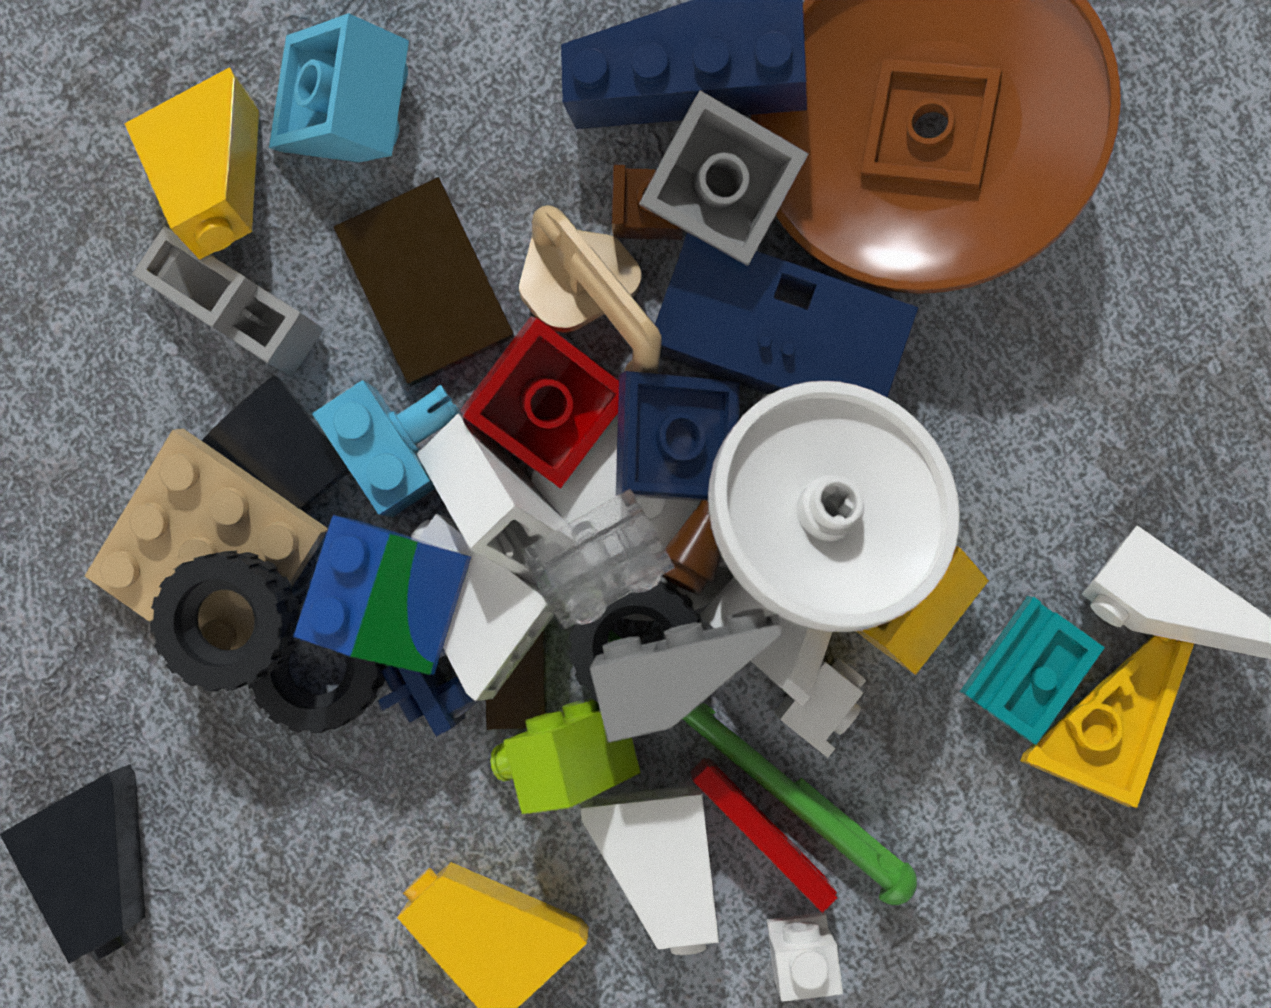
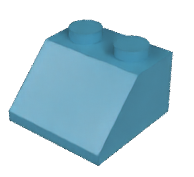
[269,13,409,163]

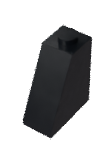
[0,764,146,964]

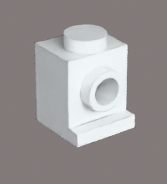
[774,658,866,758]
[766,912,843,1002]

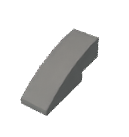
[132,226,324,377]

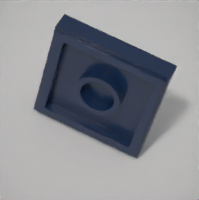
[615,371,740,501]

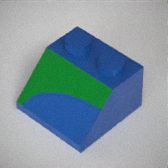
[293,515,472,675]

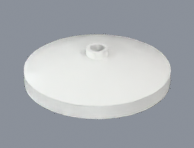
[708,381,959,632]

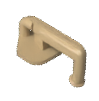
[519,205,662,374]

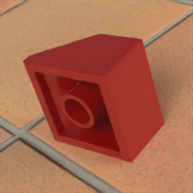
[460,316,619,489]

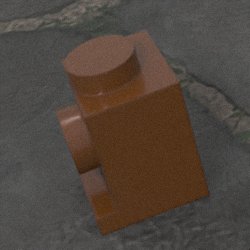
[612,164,683,240]

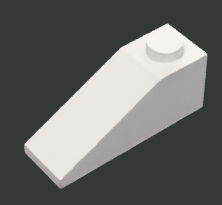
[1082,526,1271,659]

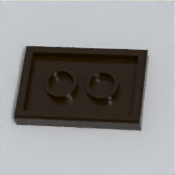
[333,177,515,386]

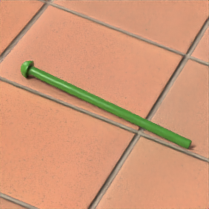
[549,584,917,905]

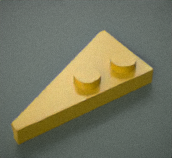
[1020,635,1194,808]

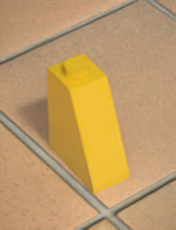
[124,67,259,260]
[397,862,589,1008]

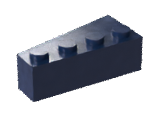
[561,0,807,129]

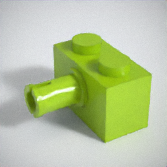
[490,698,641,814]

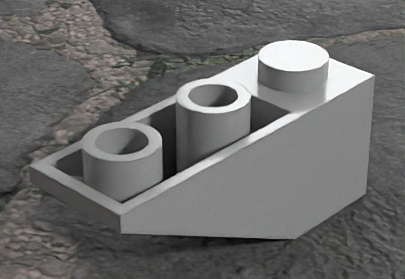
[590,609,782,742]

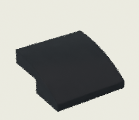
[201,375,350,513]

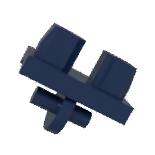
[377,648,480,737]

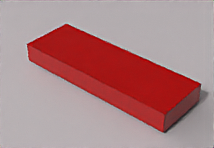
[690,757,837,913]

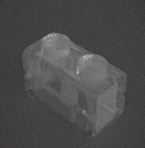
[521,489,675,629]

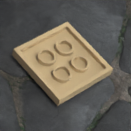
[85,428,328,650]

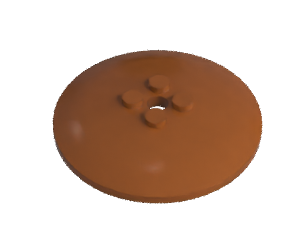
[751,0,1121,294]

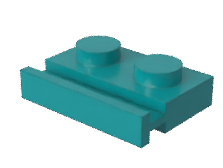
[959,596,1105,745]

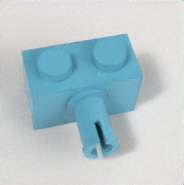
[312,380,462,517]

